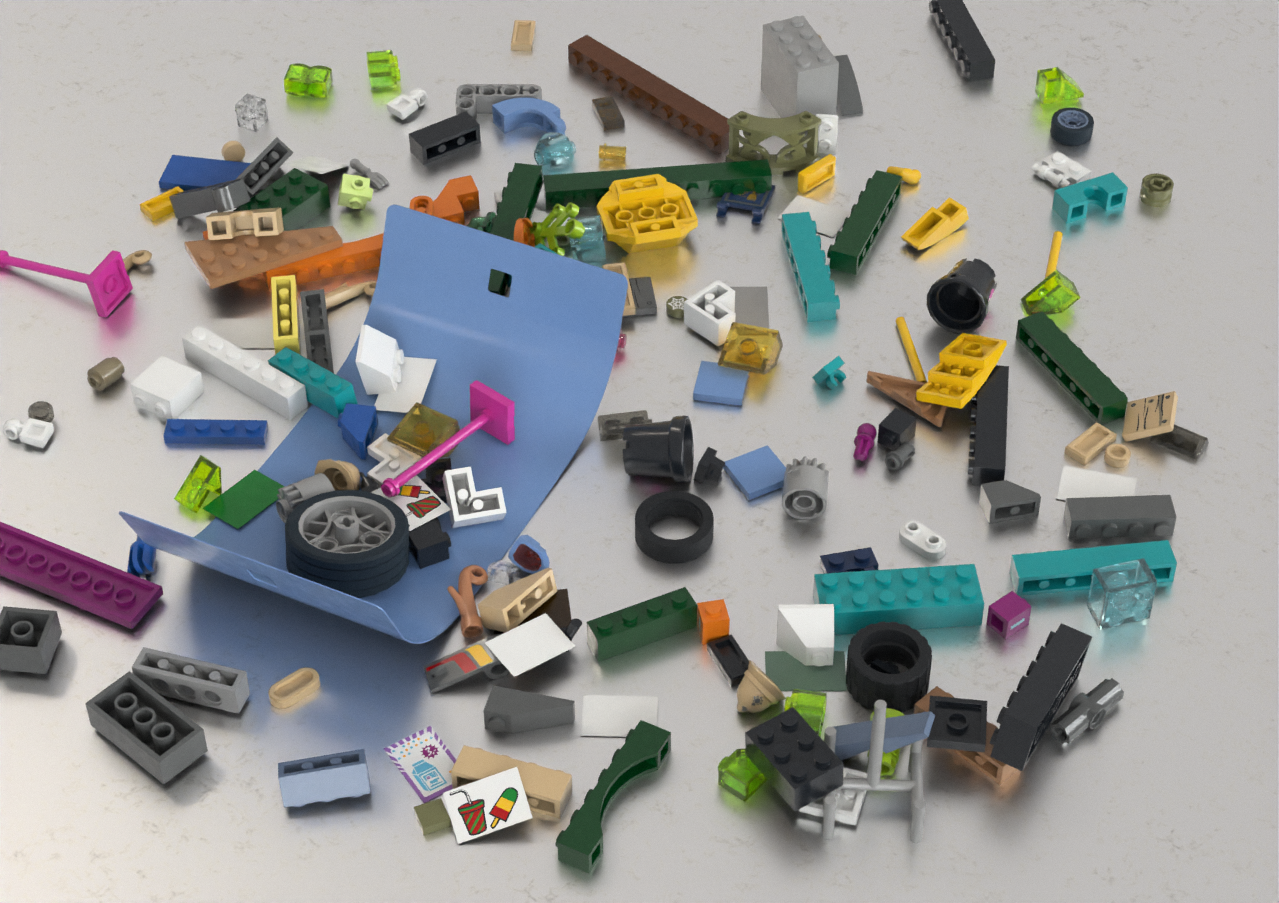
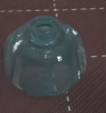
[534,132,576,172]

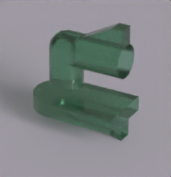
[467,212,496,233]

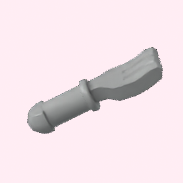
[350,159,389,190]

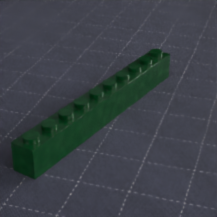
[543,159,772,210]

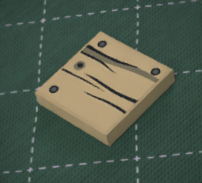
[1122,391,1178,442]

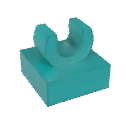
[812,356,846,389]

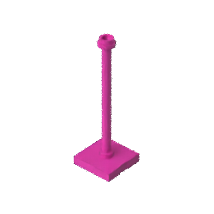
[0,250,133,318]
[381,380,515,498]

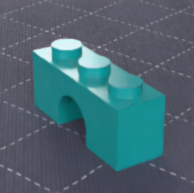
[1052,172,1128,224]

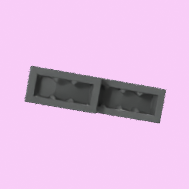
[300,289,334,373]

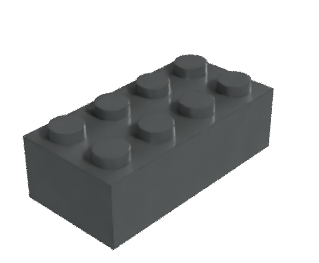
[85,671,208,784]

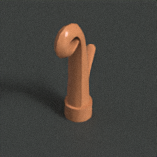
[447,565,488,638]

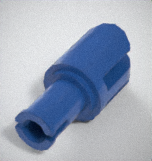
[127,535,156,577]

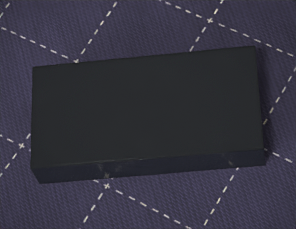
[707,634,749,687]

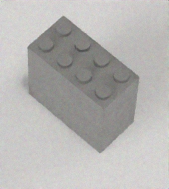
[761,16,839,136]

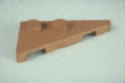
[866,371,948,427]

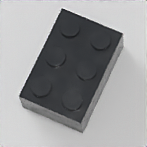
[745,707,843,811]

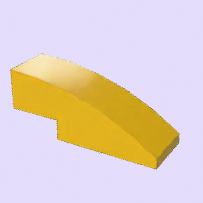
[901,197,969,250]

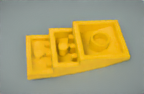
[916,333,1007,409]

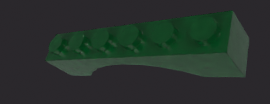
[555,720,671,873]

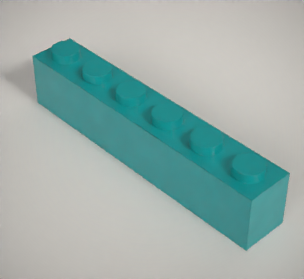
[781,212,840,322]
[1009,540,1177,596]

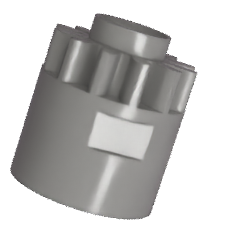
[782,456,829,520]
[276,473,335,523]

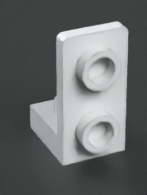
[816,114,838,154]

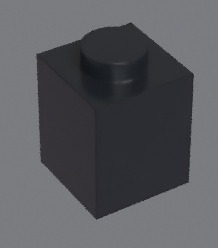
[877,408,917,451]

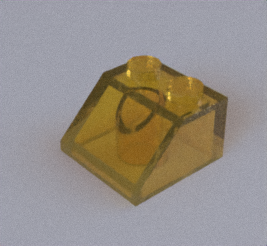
[718,322,783,375]
[387,402,460,458]

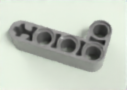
[455,84,542,120]

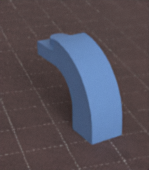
[492,98,566,144]

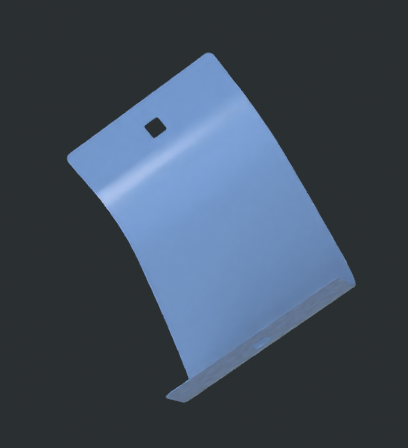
[119,204,628,644]

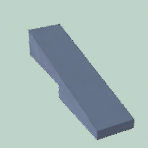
[834,711,935,761]

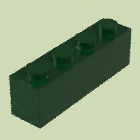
[586,587,697,662]

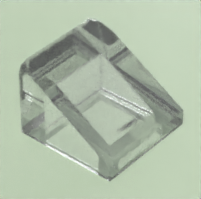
[487,559,521,585]

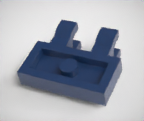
[820,547,879,574]

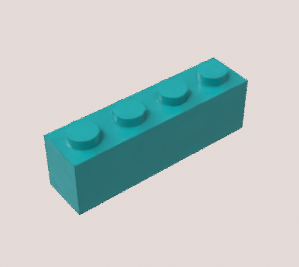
[268,347,358,418]

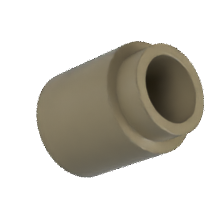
[87,357,125,391]

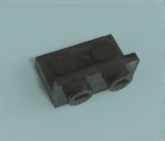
[597,410,652,441]

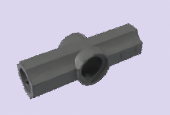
[1050,678,1124,744]

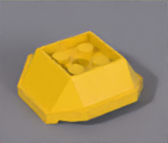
[597,174,698,254]

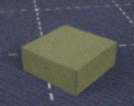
[414,798,451,835]

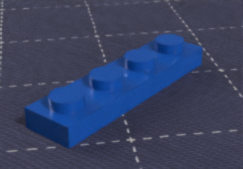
[163,419,268,445]

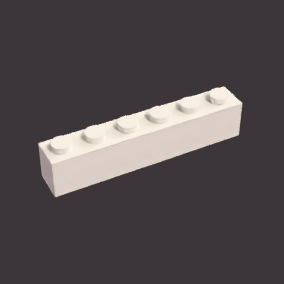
[182,324,308,421]

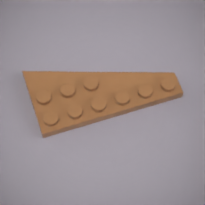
[184,226,343,289]

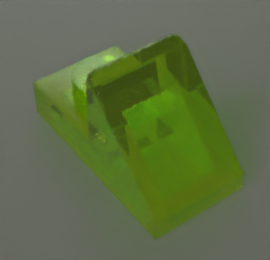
[174,455,222,513]

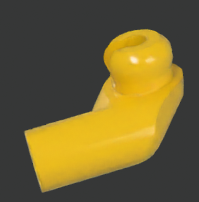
[886,166,921,185]

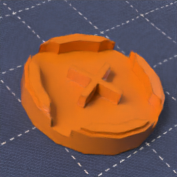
[514,218,535,247]

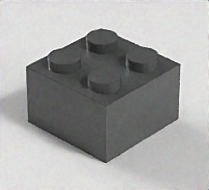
[0,606,62,674]

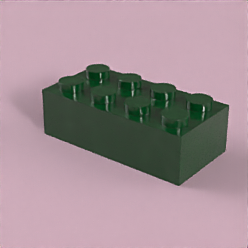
[233,168,330,231]

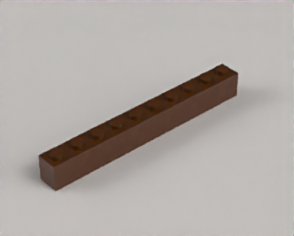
[568,35,729,154]

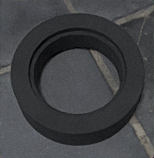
[635,491,714,564]

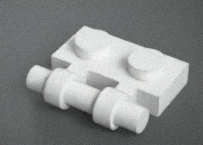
[1032,151,1092,189]

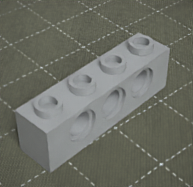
[132,647,250,714]

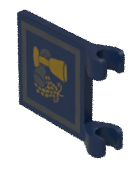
[716,185,775,224]

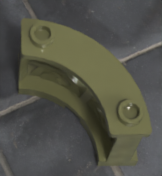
[725,111,821,175]

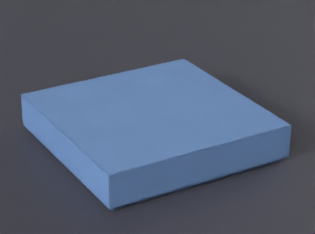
[693,361,750,406]
[723,445,786,500]

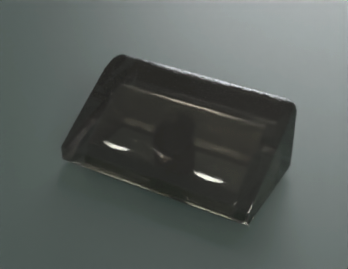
[1150,424,1209,461]

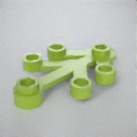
[529,202,585,256]

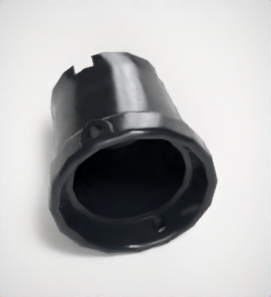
[926,258,997,334]
[623,415,694,482]

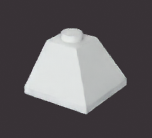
[776,604,834,666]

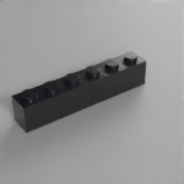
[929,0,995,81]
[968,365,1009,486]

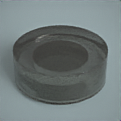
[28,401,54,423]

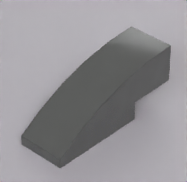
[834,55,863,116]

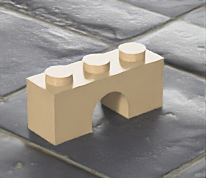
[206,207,284,240]

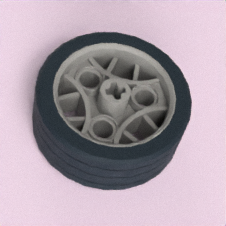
[285,490,409,598]

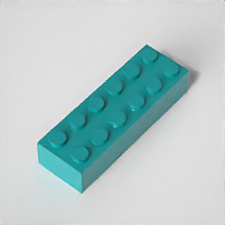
[813,564,984,635]

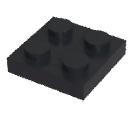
[927,696,987,753]

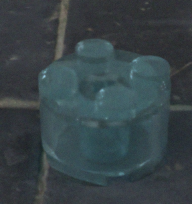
[567,215,607,264]

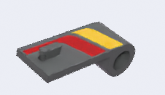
[424,636,510,693]

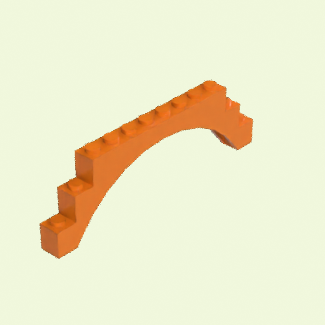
[202,175,480,291]

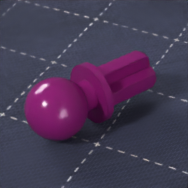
[853,423,877,461]

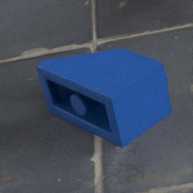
[338,403,378,460]

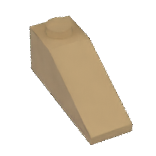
[478,568,557,633]

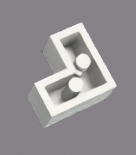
[684,280,736,346]
[442,467,507,528]

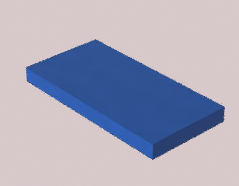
[159,155,251,191]

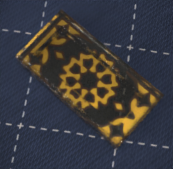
[592,96,625,131]

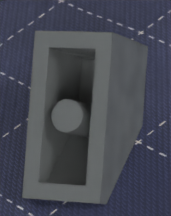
[979,480,1041,524]

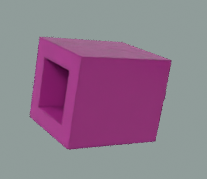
[986,591,1032,640]

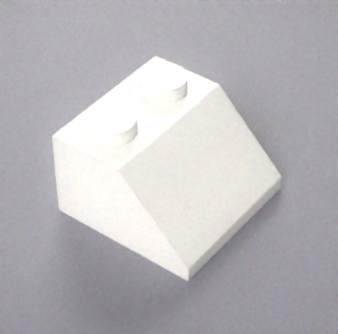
[356,325,404,395]

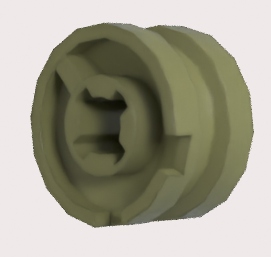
[1139,173,1174,207]

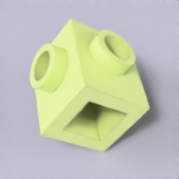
[338,174,373,210]

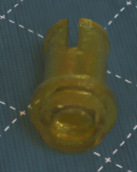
[599,143,626,161]

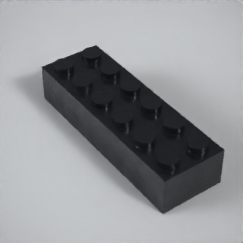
[990,623,1092,771]

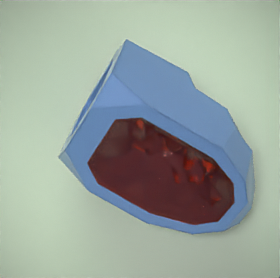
[508,535,550,574]

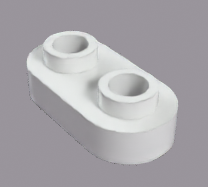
[899,521,946,560]

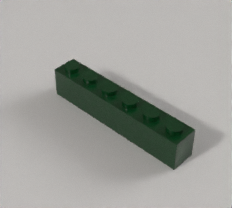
[827,170,902,275]
[1016,311,1128,425]

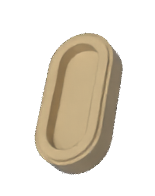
[268,667,320,709]

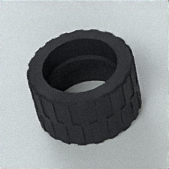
[846,621,932,712]

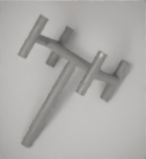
[822,700,926,843]

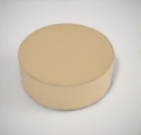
[221,141,245,162]
[1104,444,1131,468]

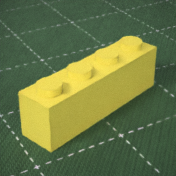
[271,275,301,355]

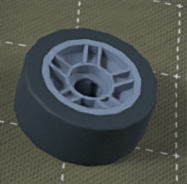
[1050,108,1094,146]

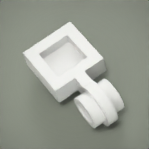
[386,88,428,120]
[3,418,54,448]

